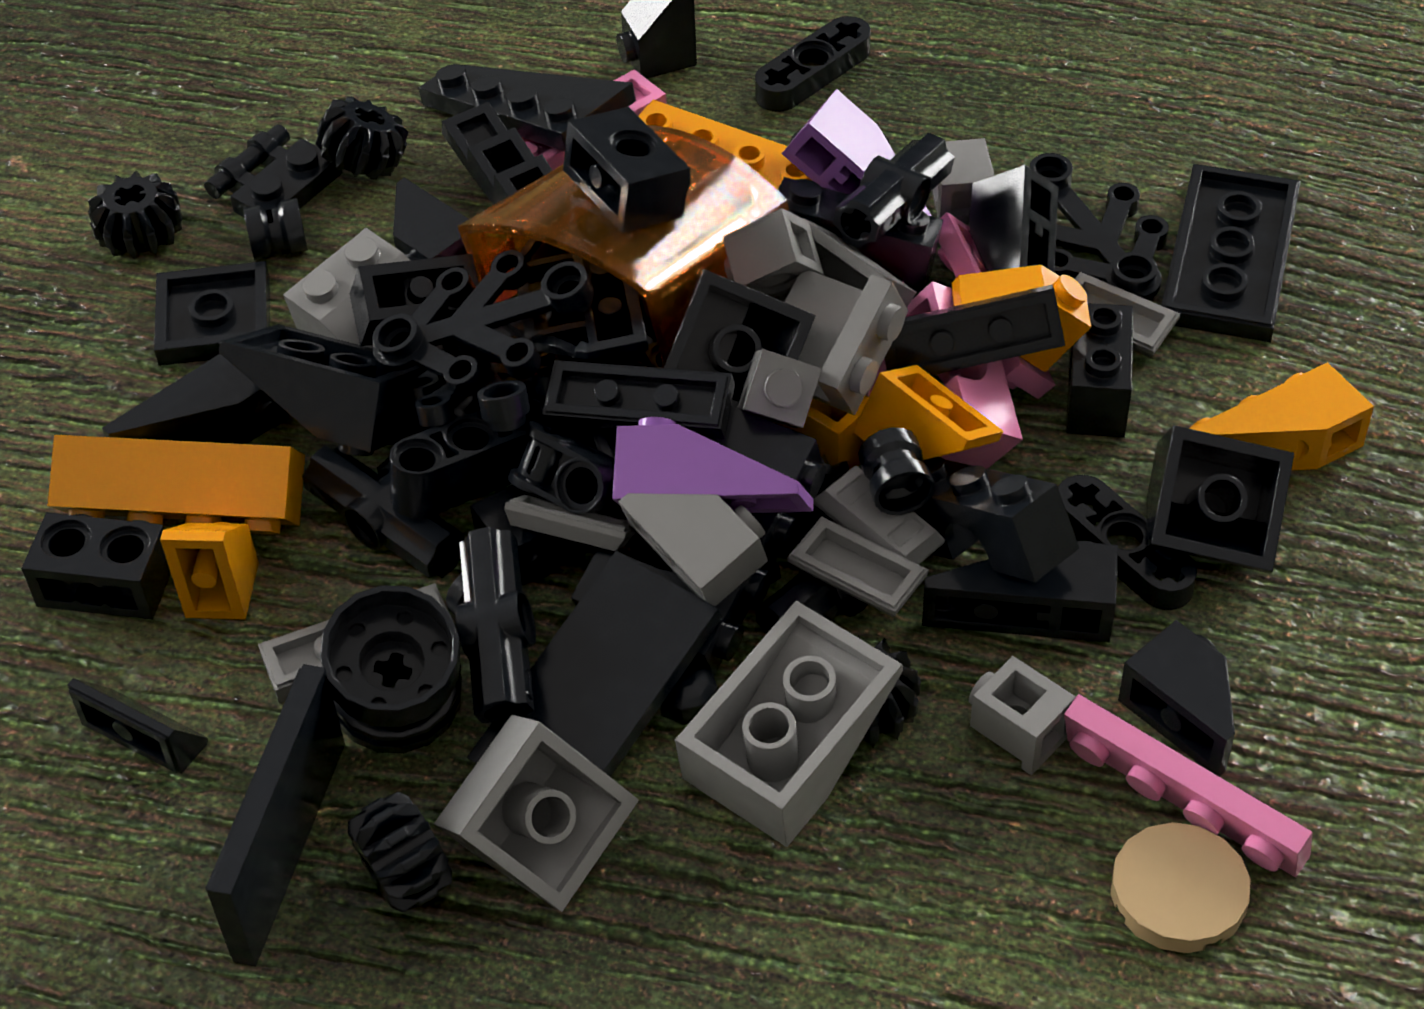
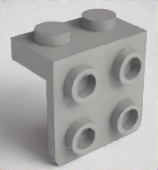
[785,271,908,415]

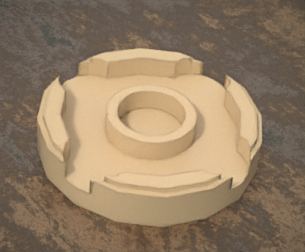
[1110,822,1251,953]

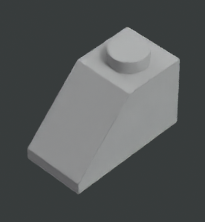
[618,493,768,606]

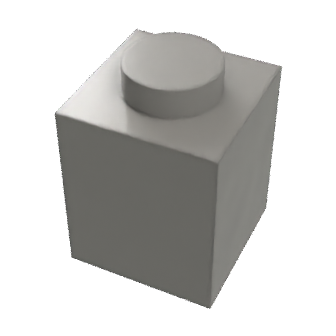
[737,349,822,428]

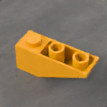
[1189,362,1374,470]

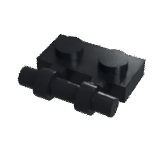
[204,124,343,218]

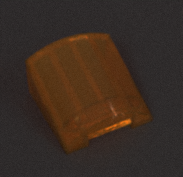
[457,125,789,360]

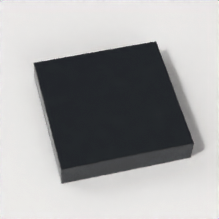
[154,261,270,366]

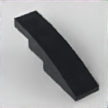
[442,102,569,242]

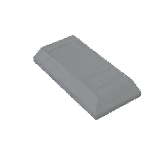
[1075,272,1180,357]
[813,465,945,565]
[504,495,637,551]
[787,516,929,617]

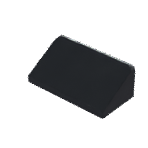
[67,678,208,774]

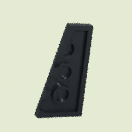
[418,64,636,151]

